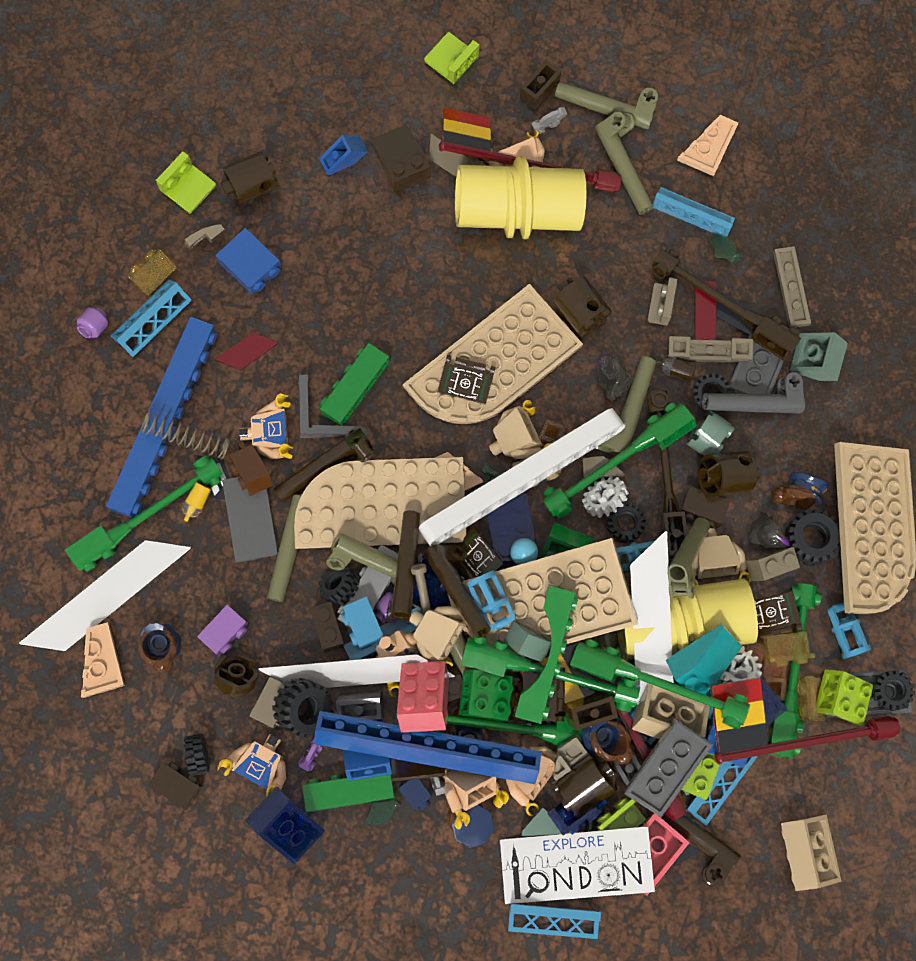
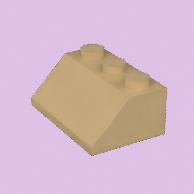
[632,683,710,740]
[781,814,842,891]

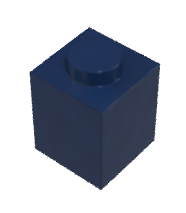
[398,779,432,811]

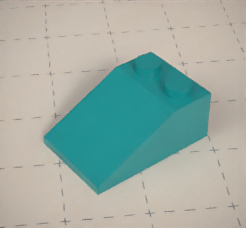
[666,624,742,694]

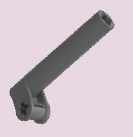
[702,372,805,414]

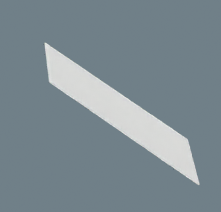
[630,531,674,706]
[19,540,191,651]
[258,655,455,688]

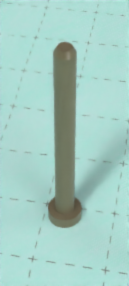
[411,564,431,615]

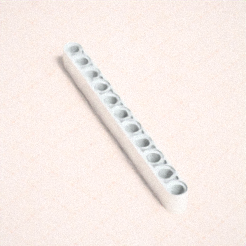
[418,408,625,546]

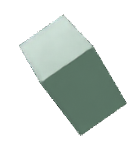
[504,621,551,662]
[521,808,567,836]

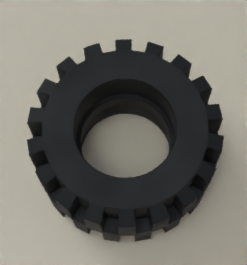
[784,509,841,566]
[272,678,334,738]

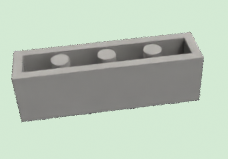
[337,545,398,628]

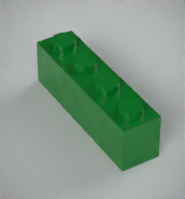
[320,343,390,426]
[302,774,395,812]

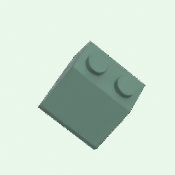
[789,332,848,381]

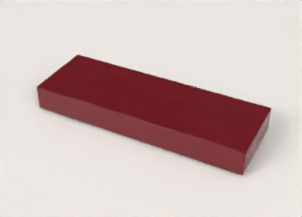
[694,281,716,340]

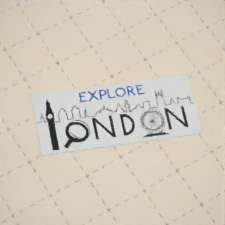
[500,827,655,904]

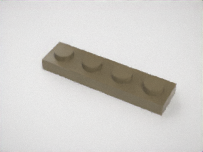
[773,246,811,328]

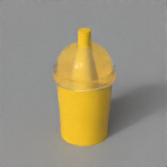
[182,482,211,522]

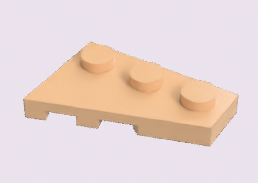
[677,115,738,176]
[81,622,125,698]

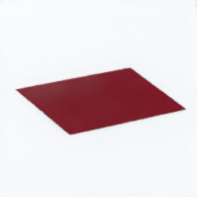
[214,332,279,370]

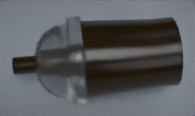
[657,356,696,382]

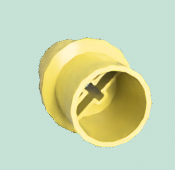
[455,156,586,239]
[616,579,758,661]

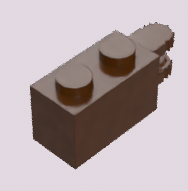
[227,441,273,496]

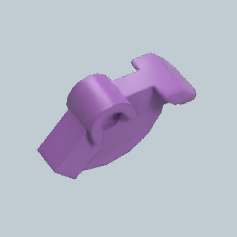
[298,740,323,772]

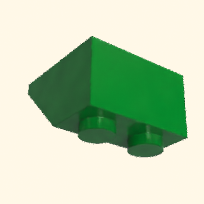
[540,523,594,559]

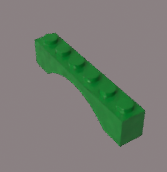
[515,584,579,724]

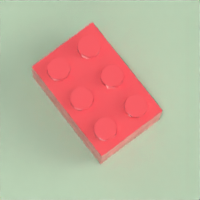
[397,661,449,733]
[640,813,690,895]

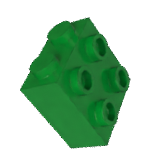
[459,669,513,722]

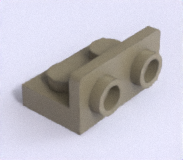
[647,278,677,326]

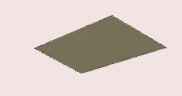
[429,134,468,176]

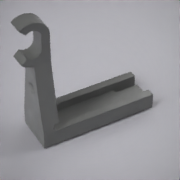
[298,375,367,438]

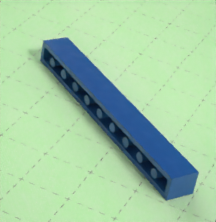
[106,317,217,519]
[314,711,542,784]

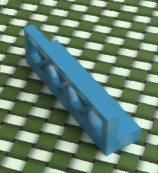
[653,187,735,238]
[110,279,191,357]
[343,608,423,660]
[686,756,758,826]
[508,903,601,939]

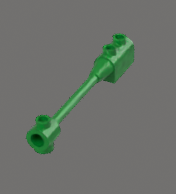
[542,403,697,519]
[65,455,223,572]
[767,583,822,759]
[461,635,640,712]
[570,639,751,729]
[433,708,591,754]

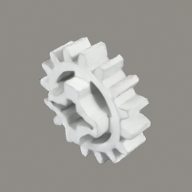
[582,476,629,518]
[719,646,762,683]

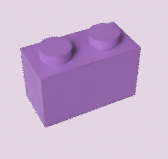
[197,605,249,656]

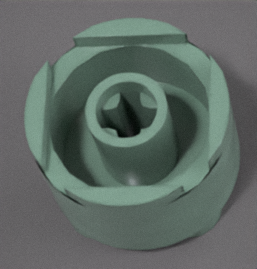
[686,410,734,456]

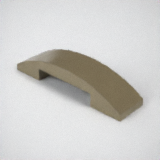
[669,336,753,363]

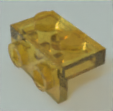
[127,249,177,296]
[763,632,816,667]
[798,676,825,722]

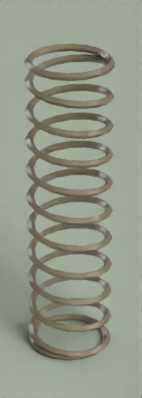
[141,411,229,460]

